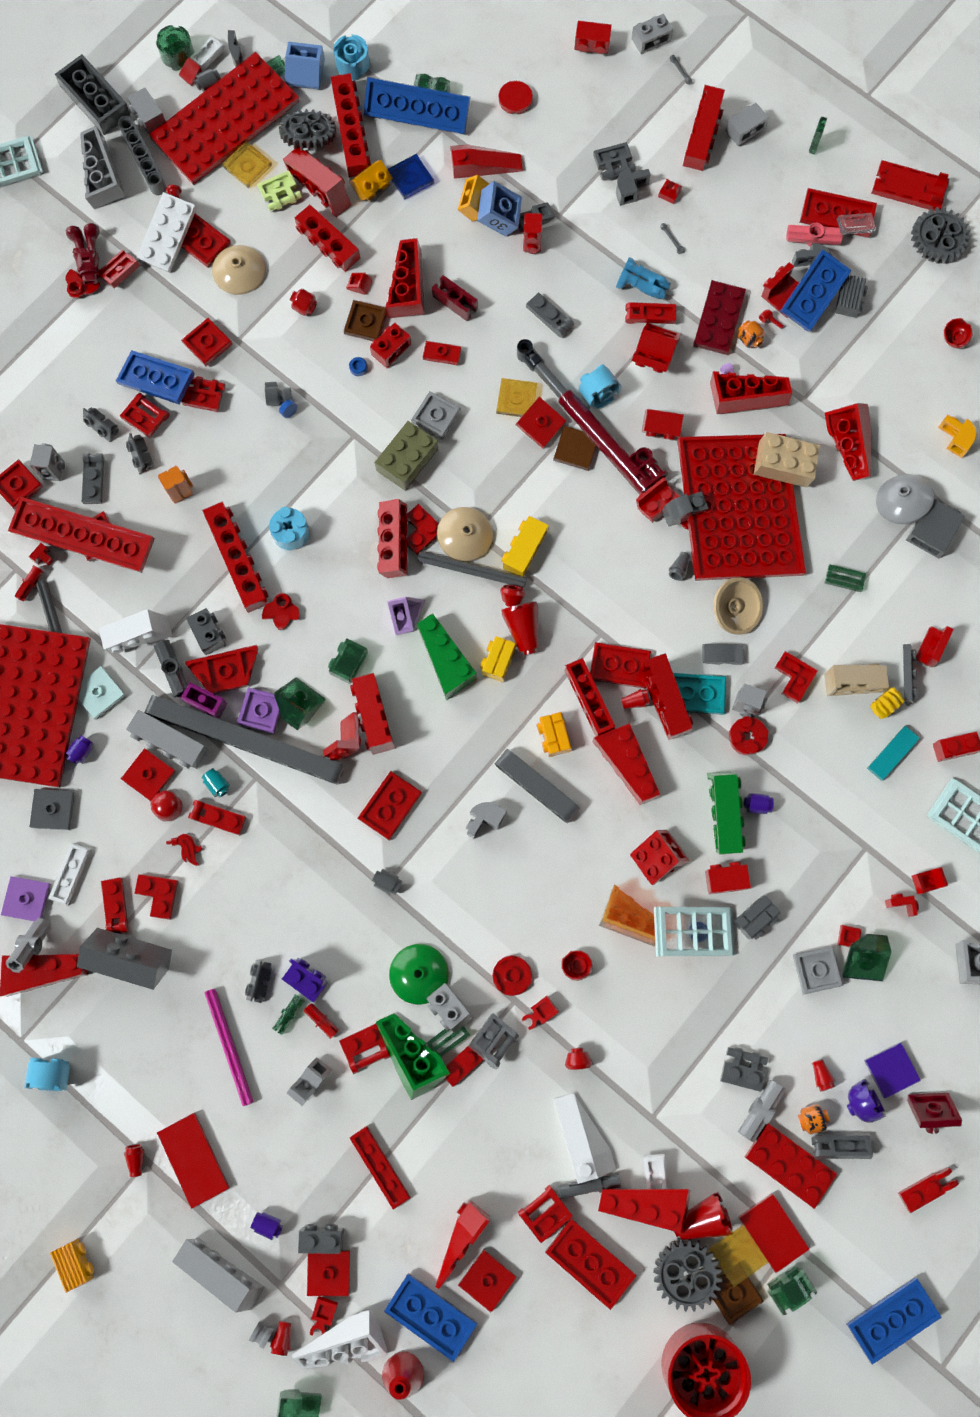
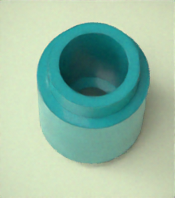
[201,768,230,797]

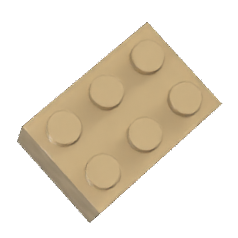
[754,432,820,488]

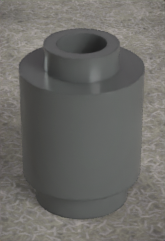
[194,68,221,92]
[372,869,402,895]

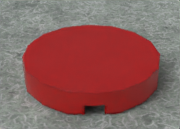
[498,80,533,114]
[492,955,532,996]

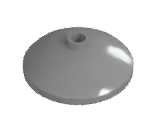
[876,474,934,524]

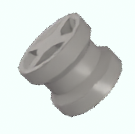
[249,1320,274,1349]

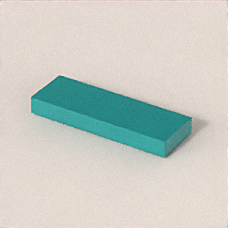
[867,726,920,781]

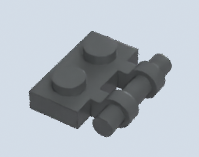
[593,142,635,180]
[720,1047,768,1092]

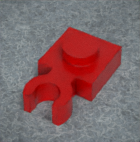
[522,995,559,1030]
[310,1296,338,1336]

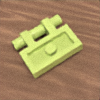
[257,170,302,212]

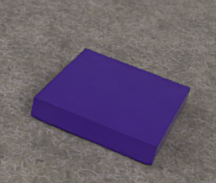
[864,1043,921,1098]

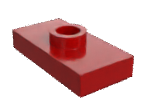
[423,341,461,366]

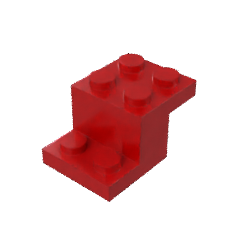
[631,323,681,373]

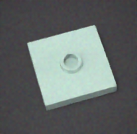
[78,666,126,720]

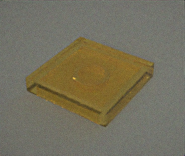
[222,141,272,188]
[496,378,537,417]
[709,1225,768,1287]

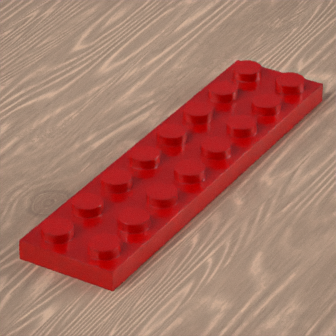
[8,497,155,573]

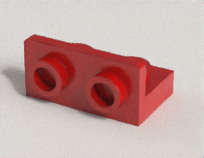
[636,478,680,523]
[916,626,954,668]

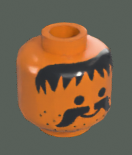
[738,320,765,348]
[798,1104,830,1135]

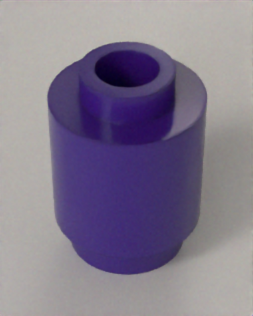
[66,735,94,765]
[743,793,774,814]
[250,1212,283,1240]

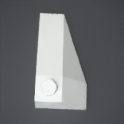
[554,1093,616,1184]
[292,1310,388,1369]

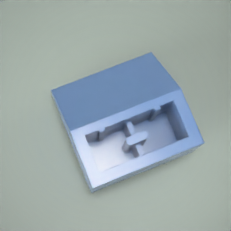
[285,42,325,89]

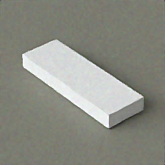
[48,843,91,905]

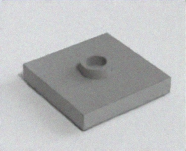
[411,391,461,440]
[793,946,843,995]

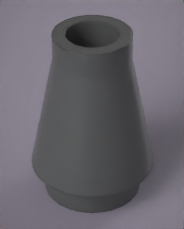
[669,552,690,581]

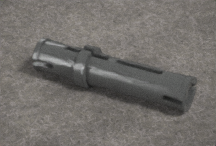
[558,1174,621,1199]

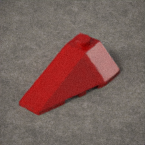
[450,144,523,179]
[825,403,871,481]
[435,1200,490,1290]

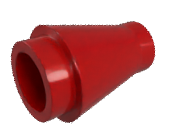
[621,689,650,709]
[812,1059,836,1092]
[124,1144,145,1177]
[270,1321,292,1356]

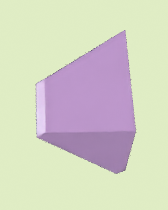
[387,597,426,635]

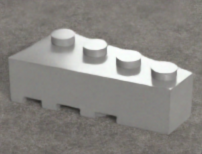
[80,126,126,209]
[955,940,980,984]
[172,1238,265,1313]

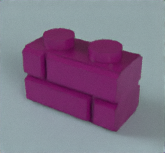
[181,682,228,719]

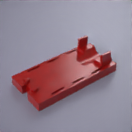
[871,160,949,211]

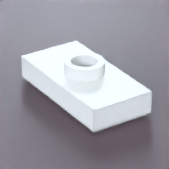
[190,36,225,72]
[644,1154,668,1189]

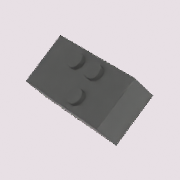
[55,54,131,135]
[77,927,172,990]

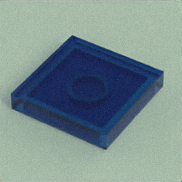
[387,154,434,200]

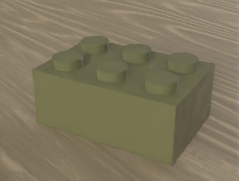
[374,421,438,491]

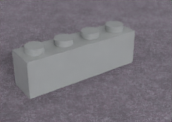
[126,710,208,769]

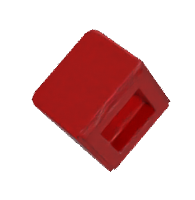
[179,57,202,86]
[346,272,372,295]

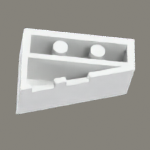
[99,609,173,654]

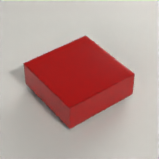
[837,925,862,949]

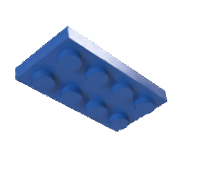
[780,249,852,332]
[116,350,195,405]
[384,1273,477,1362]
[846,1278,942,1365]

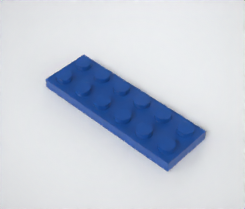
[363,77,471,134]

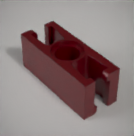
[432,275,478,321]

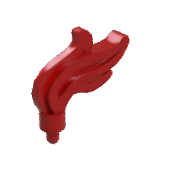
[166,834,202,866]

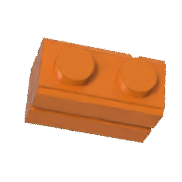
[158,466,193,504]

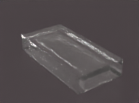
[837,213,876,235]

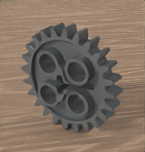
[279,109,336,151]
[911,207,971,264]
[653,1239,722,1312]

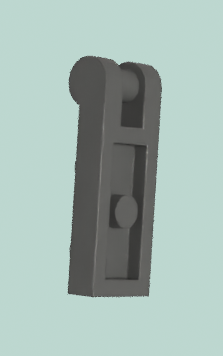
[526,292,574,338]
[81,453,104,504]
[811,1135,873,1160]

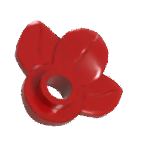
[65,269,100,298]
[262,593,300,630]

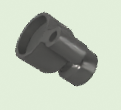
[265,382,292,406]

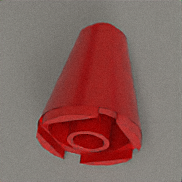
[501,601,538,655]
[674,1192,733,1240]
[382,1352,424,1400]

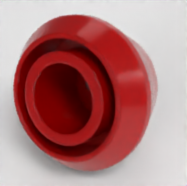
[500,585,526,607]
[565,1047,592,1070]

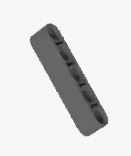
[118,116,166,196]
[494,749,580,823]

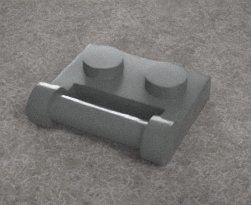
[468,1013,519,1069]

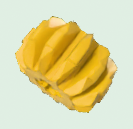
[870,688,905,719]

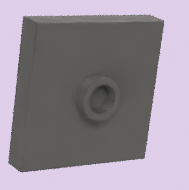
[29,789,75,830]

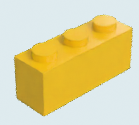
[501,516,549,577]

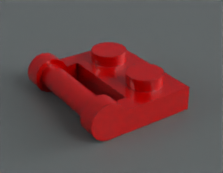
[120,393,170,438]
[339,1023,390,1075]
[517,1185,573,1243]

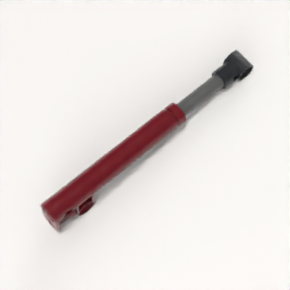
[517,339,668,495]

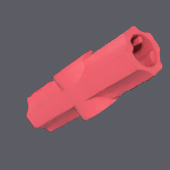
[786,223,843,246]

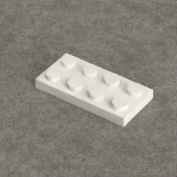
[136,192,197,273]

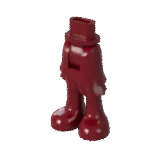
[65,223,100,285]

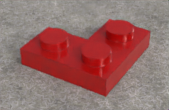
[407,504,439,555]
[774,651,818,704]
[134,874,178,920]

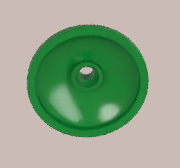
[389,944,449,1005]

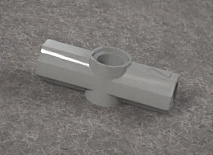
[6,918,51,973]
[738,1080,786,1143]

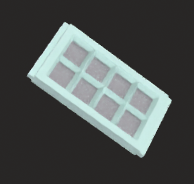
[0,136,43,187]
[927,778,980,853]
[654,907,735,956]

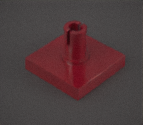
[907,1093,962,1134]

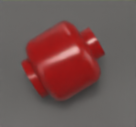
[290,288,318,316]

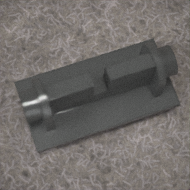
[83,407,119,442]
[126,433,154,474]
[245,960,272,1003]

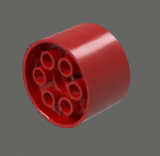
[661,1322,751,1417]

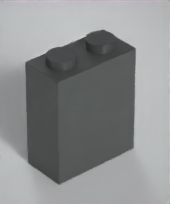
[906,499,965,559]

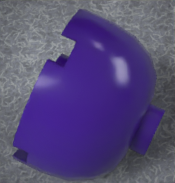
[847,1079,886,1123]

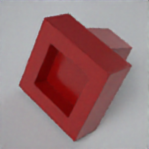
[658,179,682,204]
[29,542,53,566]

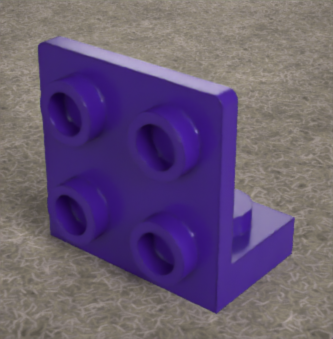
[282,958,328,1003]

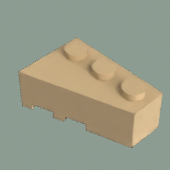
[824,663,889,696]

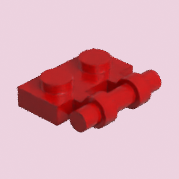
[181,376,226,412]

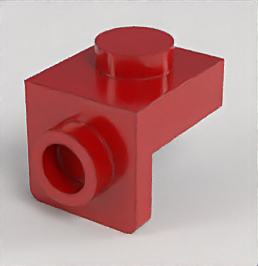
[911,867,948,895]
[885,893,919,917]

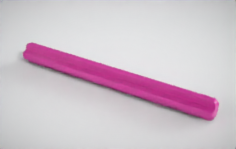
[205,989,253,1106]

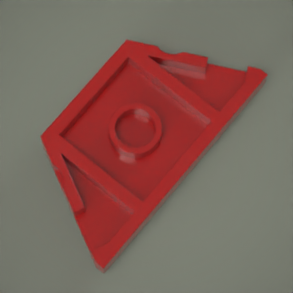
[185,645,258,694]

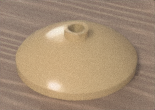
[212,245,266,295]
[437,507,493,562]
[714,578,763,635]

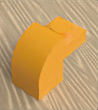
[938,414,976,458]

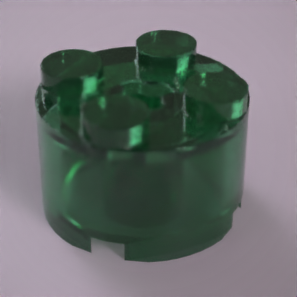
[156,25,195,71]
[767,1265,817,1315]

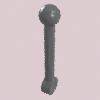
[670,55,692,85]
[660,223,684,254]

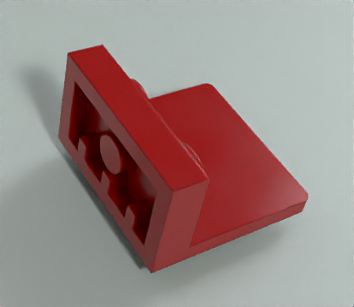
[630,830,690,885]

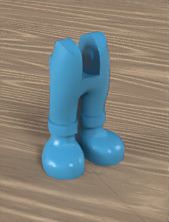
[616,257,671,300]

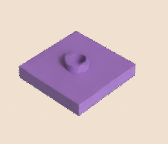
[237,687,285,734]
[1,876,51,921]

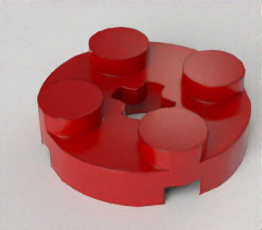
[729,716,769,755]

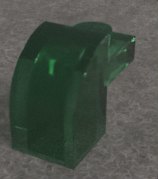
[276,1389,322,1417]

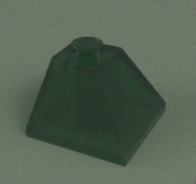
[274,677,326,731]
[842,934,892,982]

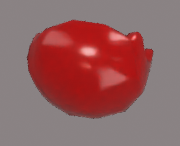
[944,318,973,348]
[150,791,182,821]
[561,950,593,981]

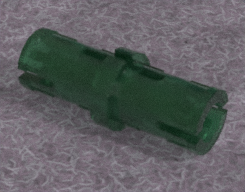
[272,994,305,1035]

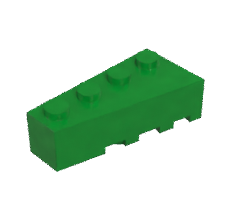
[417,613,477,700]
[707,771,746,855]

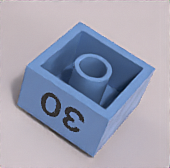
[477,181,522,236]

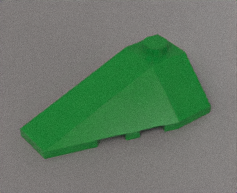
[376,1013,450,1100]

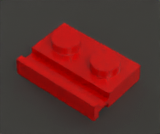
[98,249,140,289]

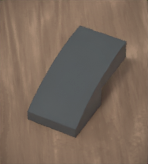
[228,30,243,67]
[518,202,555,233]
[702,644,744,665]

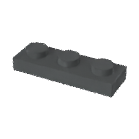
[903,644,917,704]

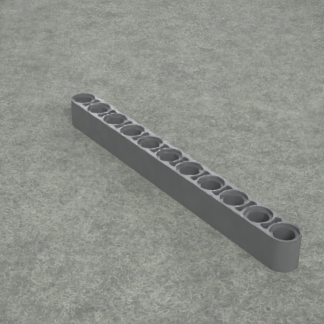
[144,695,345,785]

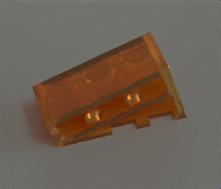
[599,884,656,947]

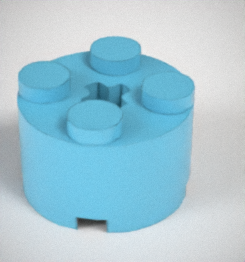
[334,34,370,80]
[579,364,622,409]
[269,507,309,550]
[24,1058,70,1091]

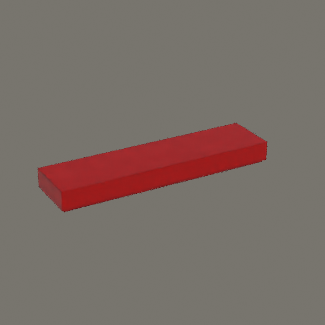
[349,1126,411,1210]

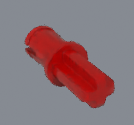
[15,565,44,602]
[304,1003,339,1039]

